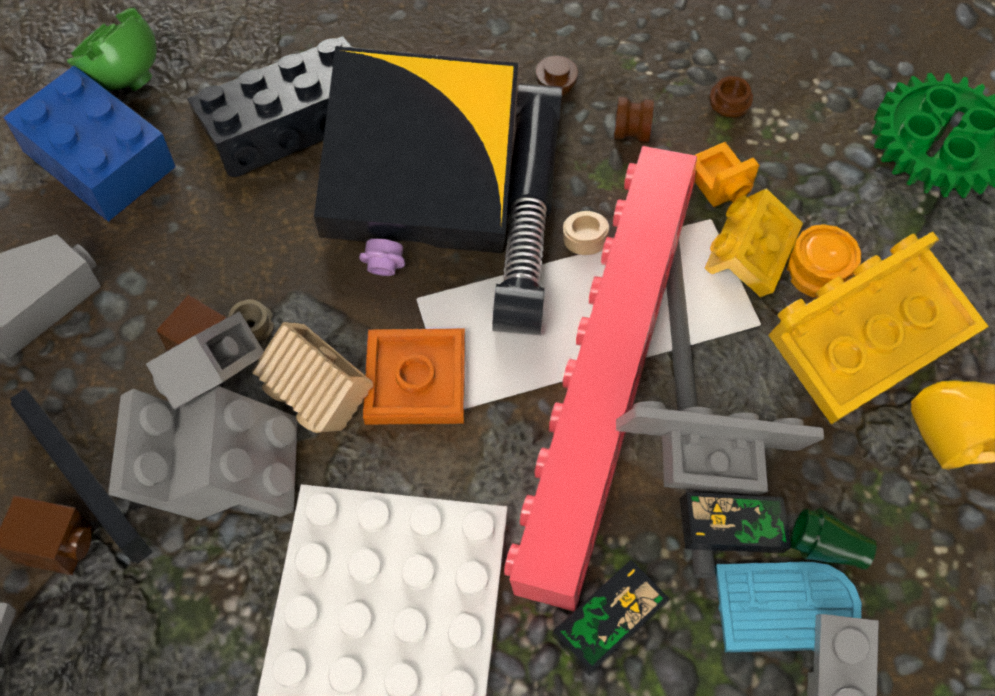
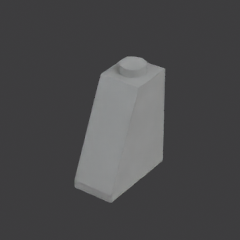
[0,234,101,359]

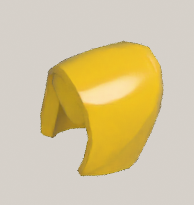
[911,380,995,470]

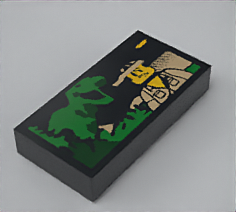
[679,492,791,554]
[552,560,669,676]

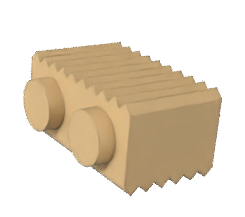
[252,322,373,433]

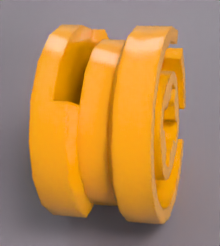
[786,224,861,298]

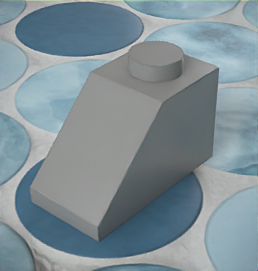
[146,311,264,409]

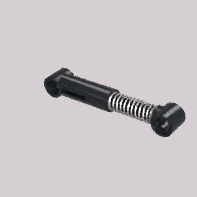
[492,83,562,335]

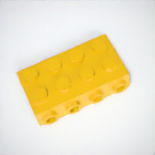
[768,232,989,425]

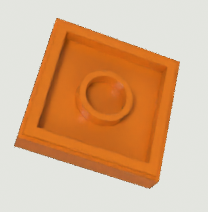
[363,328,465,425]

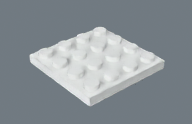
[257,484,507,696]

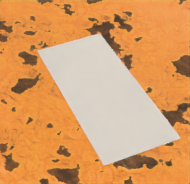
[417,219,761,409]

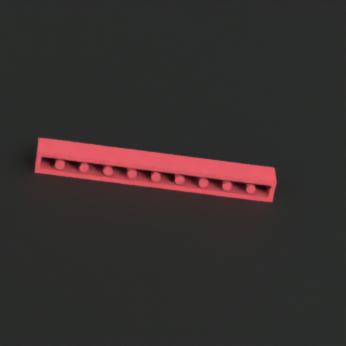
[504,146,697,612]

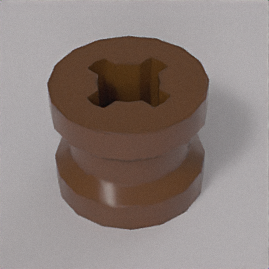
[614,96,654,143]

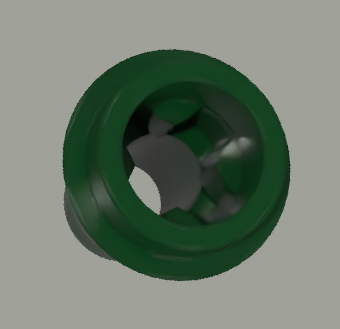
[790,508,877,570]

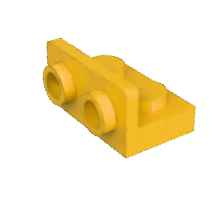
[704,188,803,297]

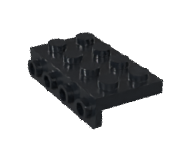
[187,36,352,177]

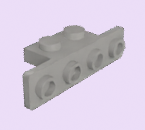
[616,401,824,496]

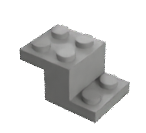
[108,386,297,520]

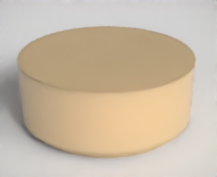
[563,211,609,255]

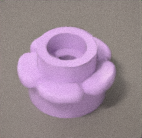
[359,239,405,276]

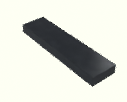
[10,388,153,564]

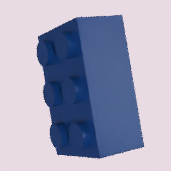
[3,66,176,222]

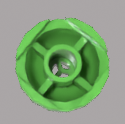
[67,7,157,91]

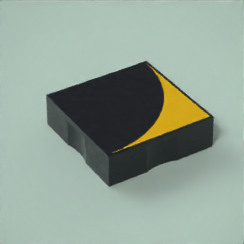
[314,46,518,253]

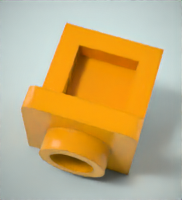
[695,142,760,207]

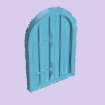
[715,561,862,653]

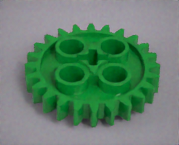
[871,73,995,198]

